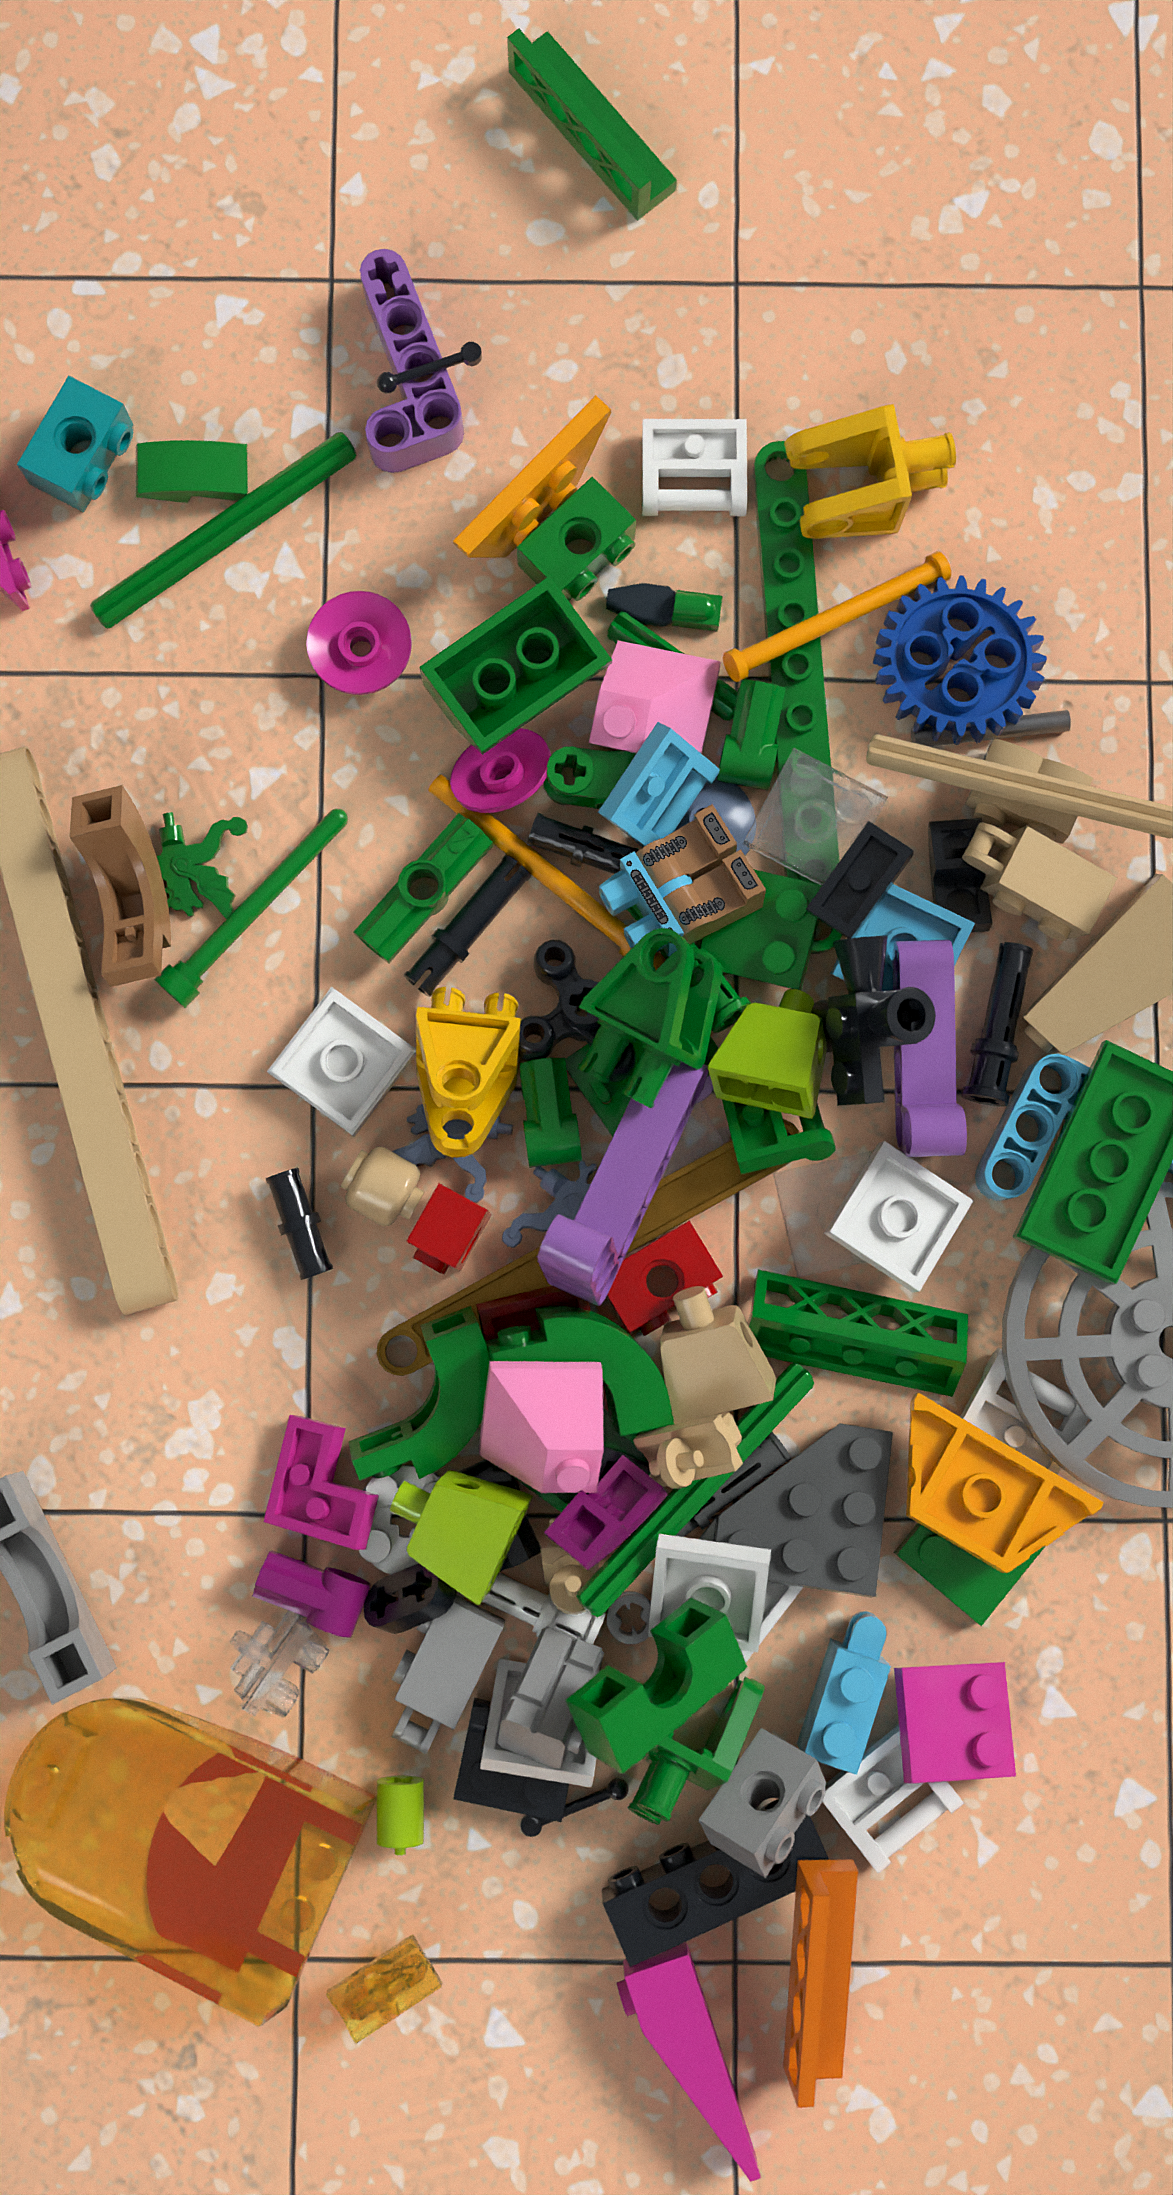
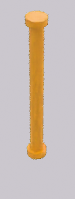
[723,551,952,682]

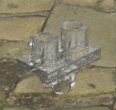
[230,1610,329,1718]

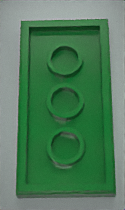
[1013,1040,1173,1285]

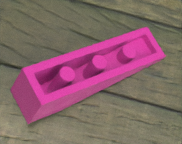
[617,1941,761,2182]

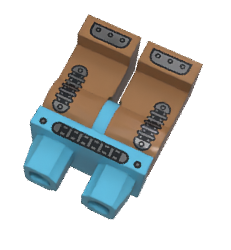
[599,804,766,957]

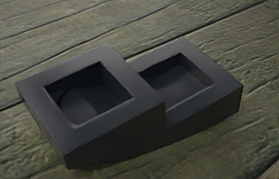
[928,818,993,933]

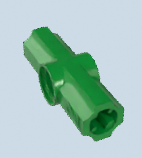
[354,813,494,964]

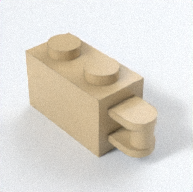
[962,823,1117,941]

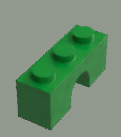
[565,1597,748,1774]

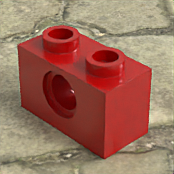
[406,1183,492,1275]
[607,1220,723,1336]

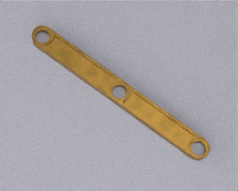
[376,1119,800,1376]

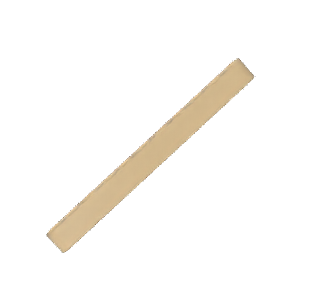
[0,746,178,1316]

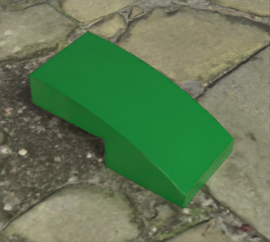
[136,440,248,503]

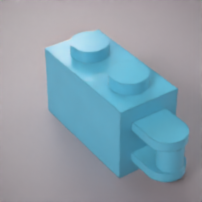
[797,1611,891,1775]

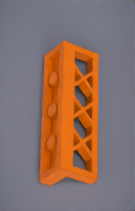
[783,1859,858,2108]

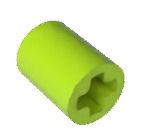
[377,1775,424,1855]

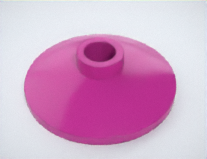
[306,591,412,695]
[450,728,551,813]

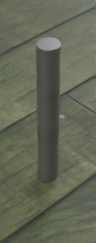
[911,710,1071,747]

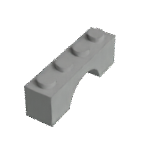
[0,1471,117,1705]

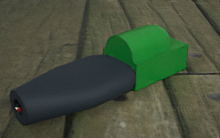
[606,583,723,632]

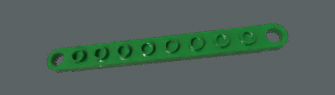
[753,441,842,954]

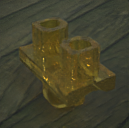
[326,1934,443,2044]

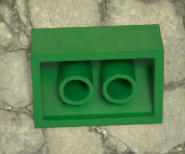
[419,576,612,755]

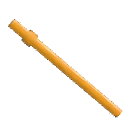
[428,774,666,970]

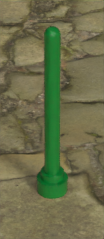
[154,808,348,1008]

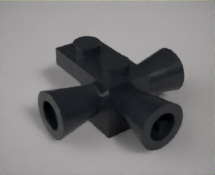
[811,936,936,1106]

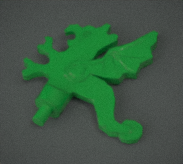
[157,812,248,919]

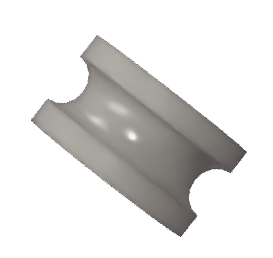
[607,1591,651,1644]

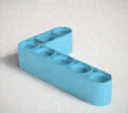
[975,1054,1173,1201]

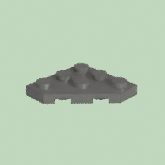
[713,1423,893,1598]

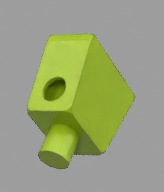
[708,989,827,1119]
[390,1471,533,1605]

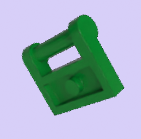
[722,1099,836,1175]

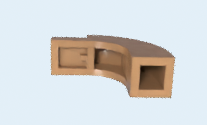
[69,785,171,987]

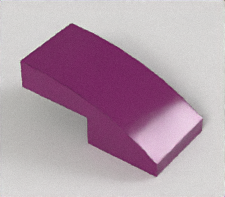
[544,1455,668,1570]

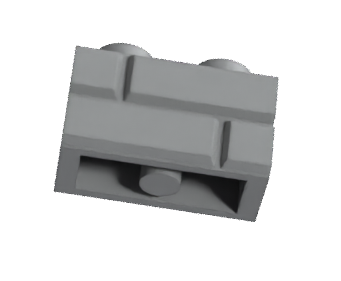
[498,1627,604,1769]

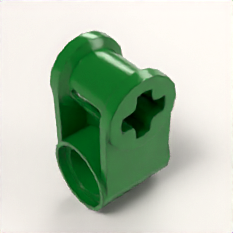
[543,746,637,810]

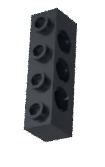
[602,1799,829,1967]

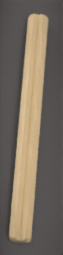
[866,734,1173,839]

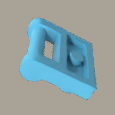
[598,722,720,847]

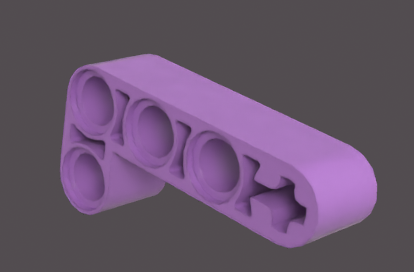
[360,249,464,473]
[892,940,967,1157]

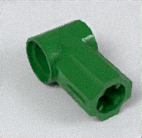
[717,679,786,791]
[520,1057,582,1168]

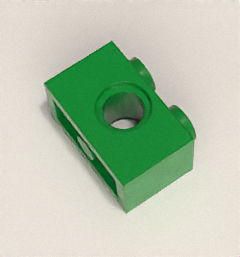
[517,476,636,601]

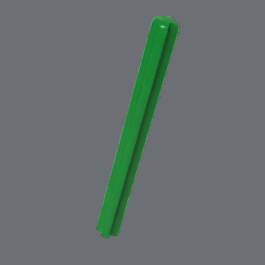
[90,432,357,628]
[576,1363,814,1617]

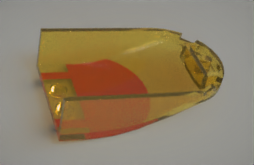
[4,1697,377,2027]

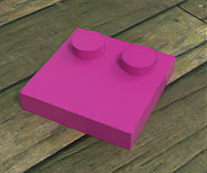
[894,1662,1016,1784]

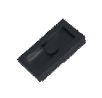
[806,821,914,939]

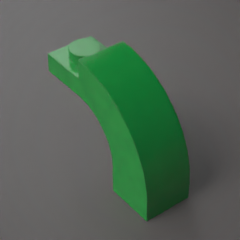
[348,1306,490,1481]
[485,1306,674,1436]

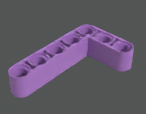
[538,1062,709,1306]

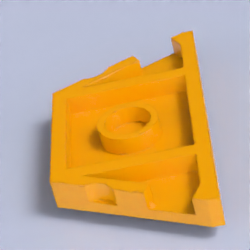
[453,395,611,558]
[906,1393,1104,1573]

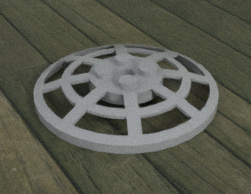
[1002,1182,1173,1508]

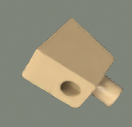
[660,1286,776,1424]

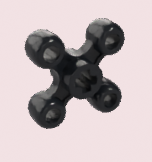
[519,939,636,1082]

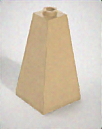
[1023,874,1173,1054]

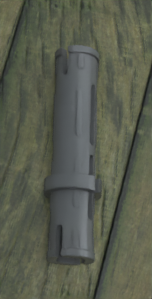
[676,1432,792,1537]

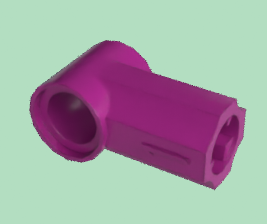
[252,1550,371,1638]

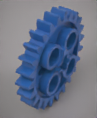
[873,575,1047,745]

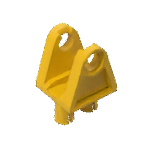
[784,404,956,539]
[416,987,521,1158]

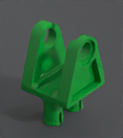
[577,928,722,1108]
[628,1677,765,1825]

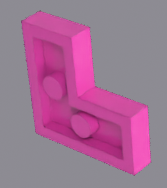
[263,1415,379,1550]

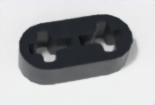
[363,1563,457,1634]

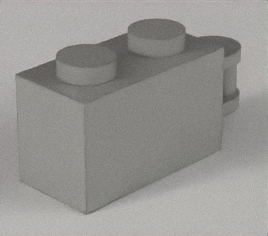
[391,1595,505,1754]

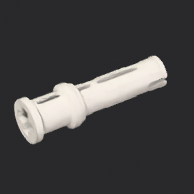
[482,1573,606,1644]

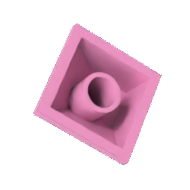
[589,641,721,754]
[479,1361,603,1493]

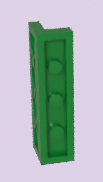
[507,28,677,221]
[747,1269,968,1397]

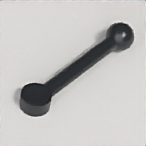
[377,342,482,394]
[520,1778,629,1837]

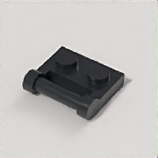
[453,1698,569,1822]

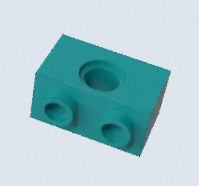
[17,375,134,513]

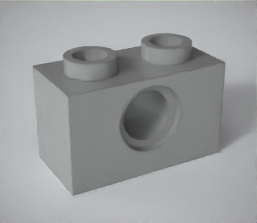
[699,1728,826,1878]

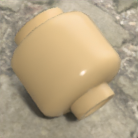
[340,1146,424,1227]

